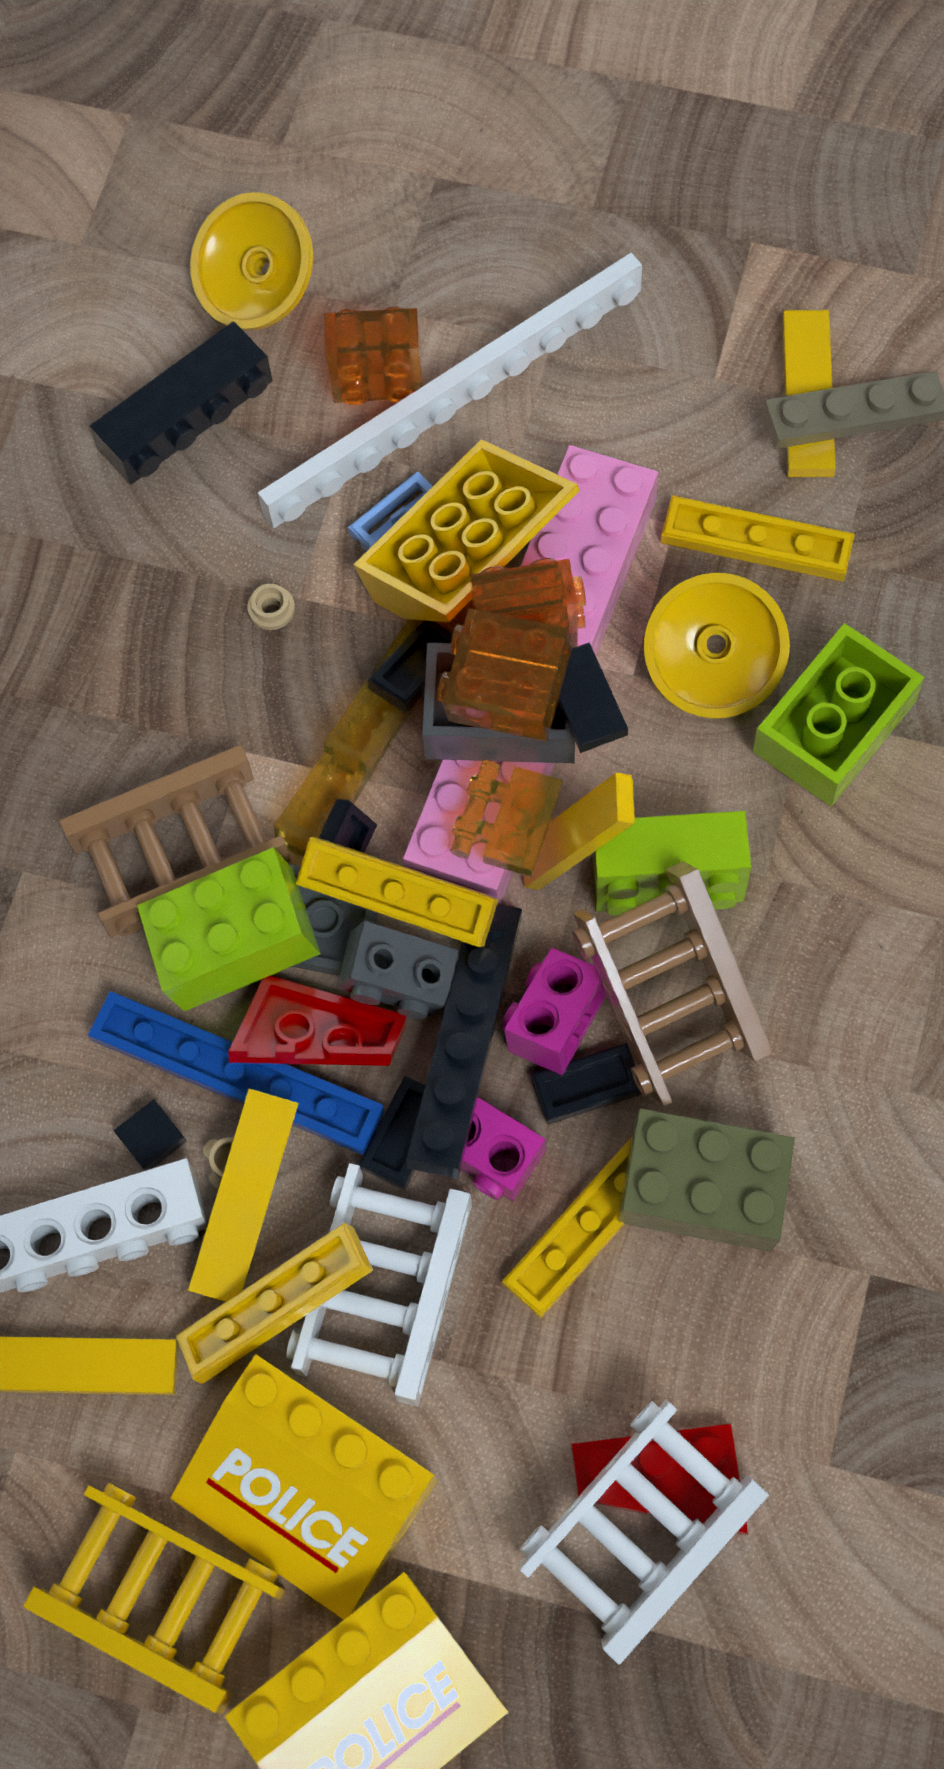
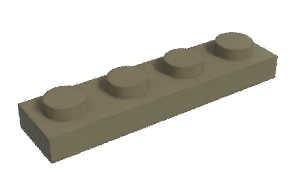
[761,371,944,449]

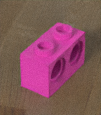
[502,947,607,1075]
[461,1097,546,1202]

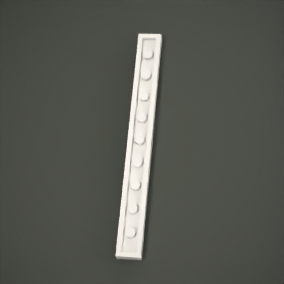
[258,253,642,529]

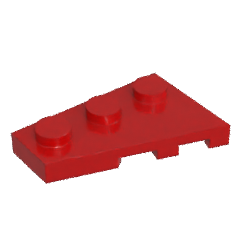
[229,975,407,1066]
[571,1424,748,1536]

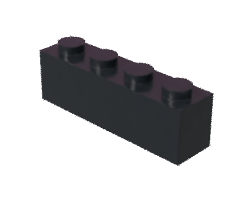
[89,321,273,485]

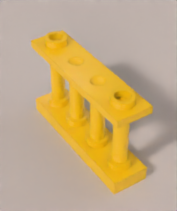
[23,1483,286,1714]

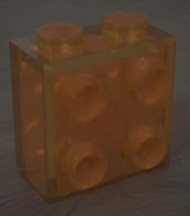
[324,307,423,405]
[470,558,586,647]
[438,608,572,741]

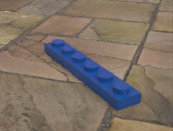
[88,991,385,1155]

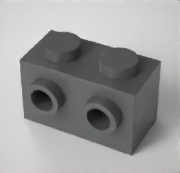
[337,921,459,1019]

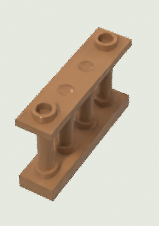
[59,745,291,938]
[572,861,773,1106]

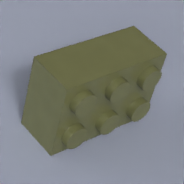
[618,1108,795,1252]

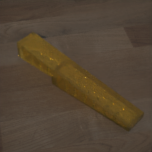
[274,619,461,858]

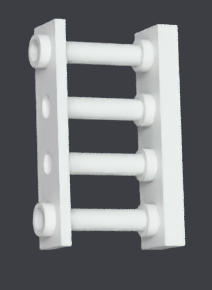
[286,1163,472,1407]
[519,1399,769,1665]

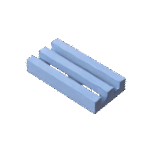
[348,471,433,552]

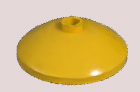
[190,192,313,330]
[644,573,790,718]

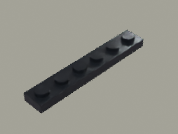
[407,904,522,1179]

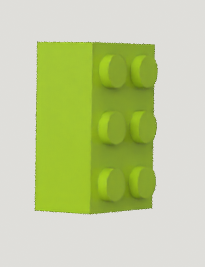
[753,623,925,807]
[592,811,751,916]
[137,847,321,1012]

